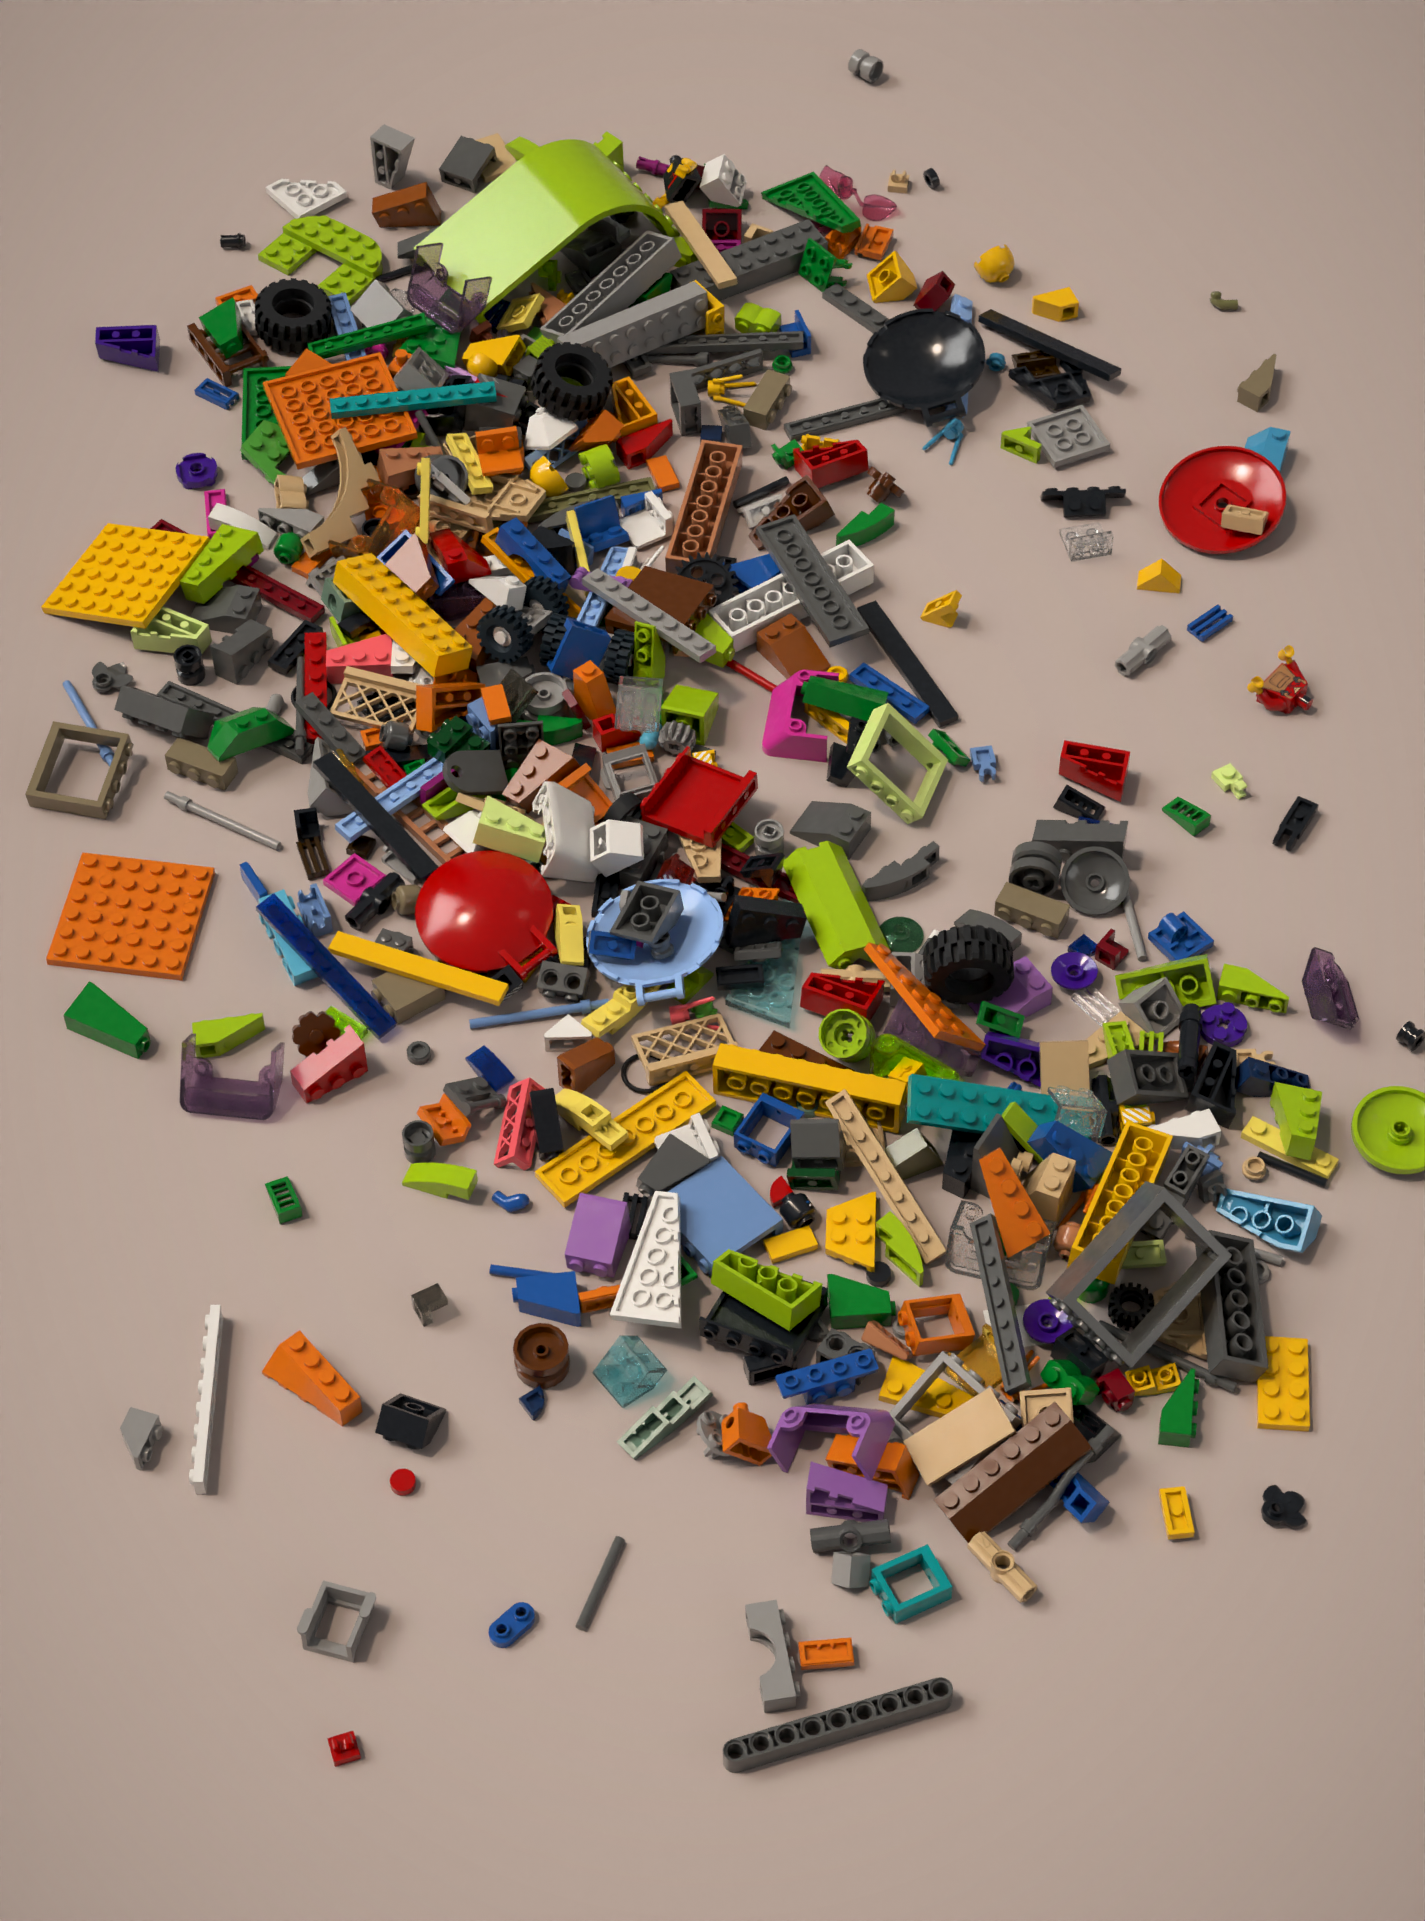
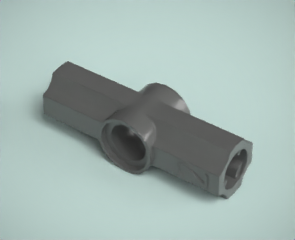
[810,1519,891,1553]

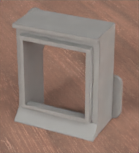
[600,743,659,801]
[297,1581,376,1662]

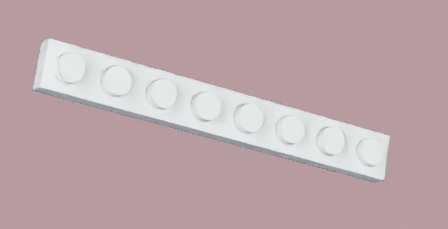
[189,1305,223,1494]

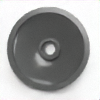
[1060,846,1130,915]

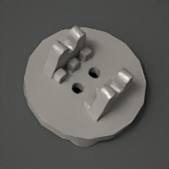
[696,1410,731,1458]

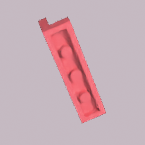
[494,1077,545,1170]

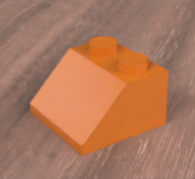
[568,409,624,452]

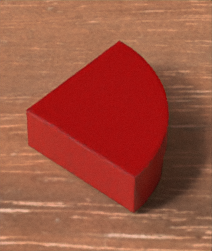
[770,1176,794,1208]

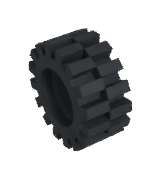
[1108,1282,1154,1331]

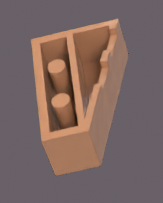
[377,446,443,495]

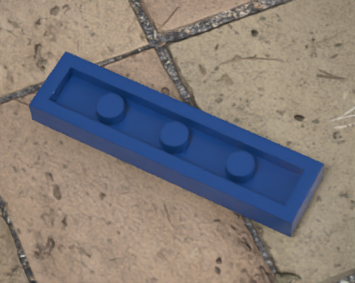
[849,662,930,724]

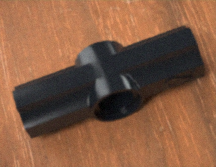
[345,872,405,930]
[1091,1075,1119,1146]

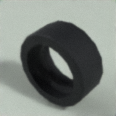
[604,792,642,822]

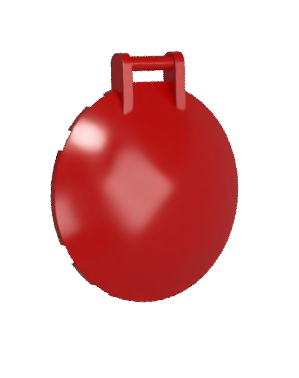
[415,851,558,981]

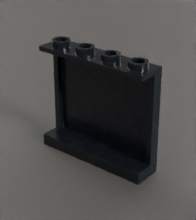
[699,1280,828,1367]

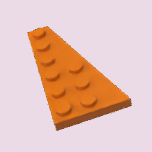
[864,942,986,1052]

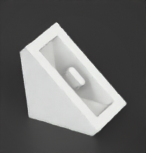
[544,1014,592,1051]

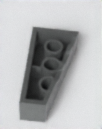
[1032,820,1128,861]

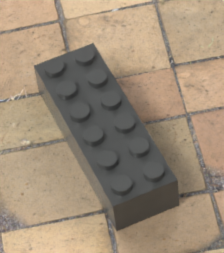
[1195,1230,1269,1383]

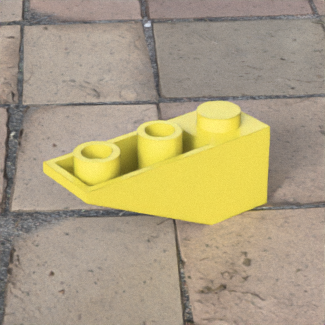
[553,904,584,966]

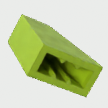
[680,614,735,668]

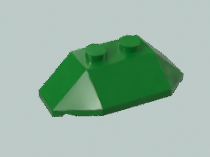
[208,707,295,762]

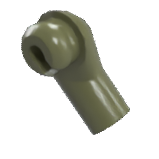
[1210,291,1238,310]

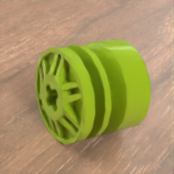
[818,1009,876,1063]

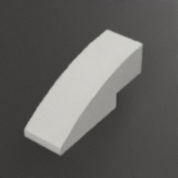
[208,503,277,550]

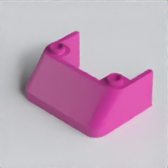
[762,670,839,762]

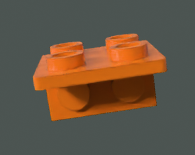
[475,426,524,476]

